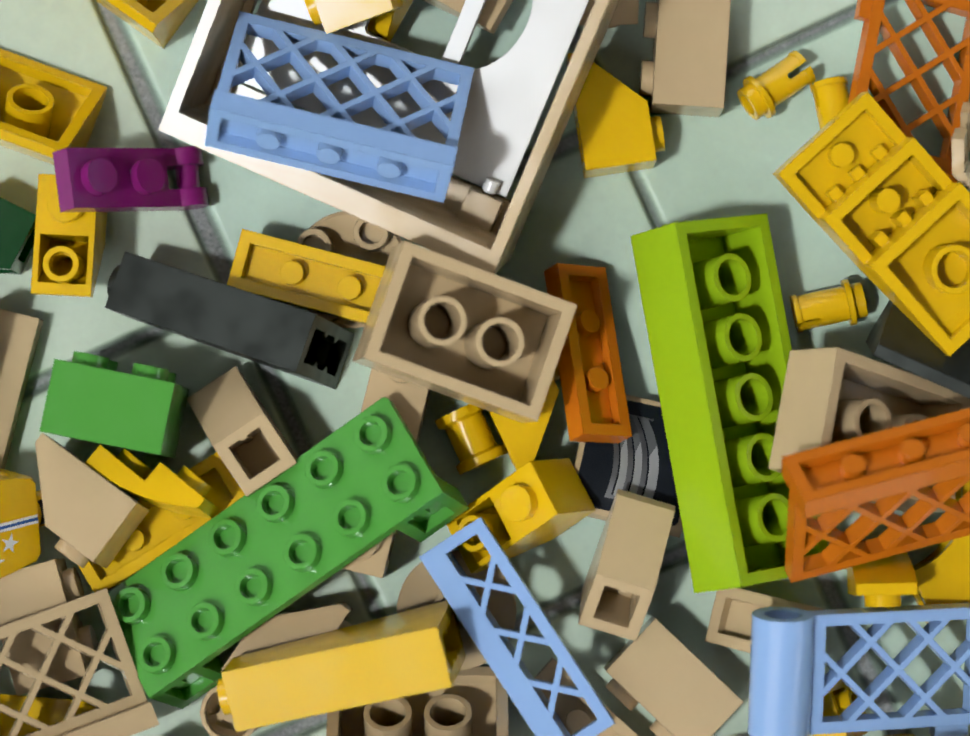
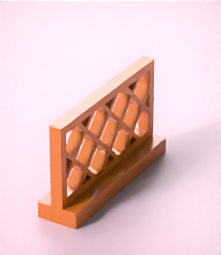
[781,408,970,583]

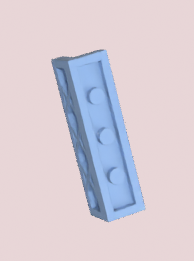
[419,516,615,736]

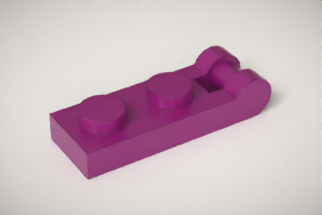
[53,146,209,212]

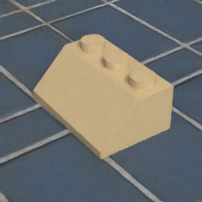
[326,666,509,736]

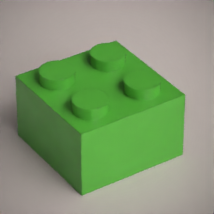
[40,351,189,458]

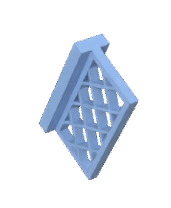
[204,11,474,203]

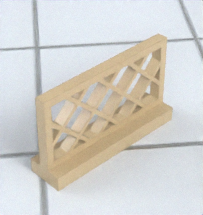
[0,588,159,736]

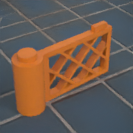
[847,0,970,182]

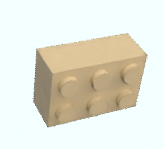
[353,241,577,423]
[768,347,970,512]

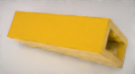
[217,600,466,732]

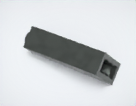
[105,251,355,389]

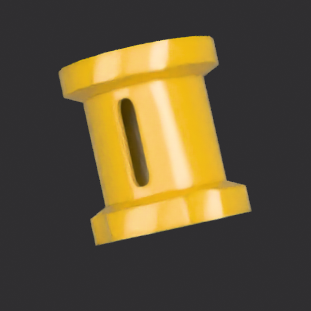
[435,404,507,475]

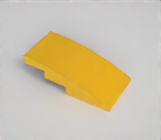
[773,92,970,356]

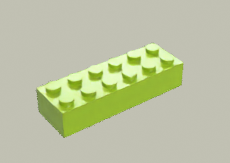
[630,213,828,593]

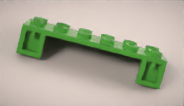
[108,397,469,709]

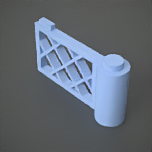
[748,602,970,736]

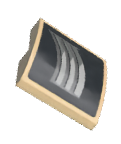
[573,394,683,538]

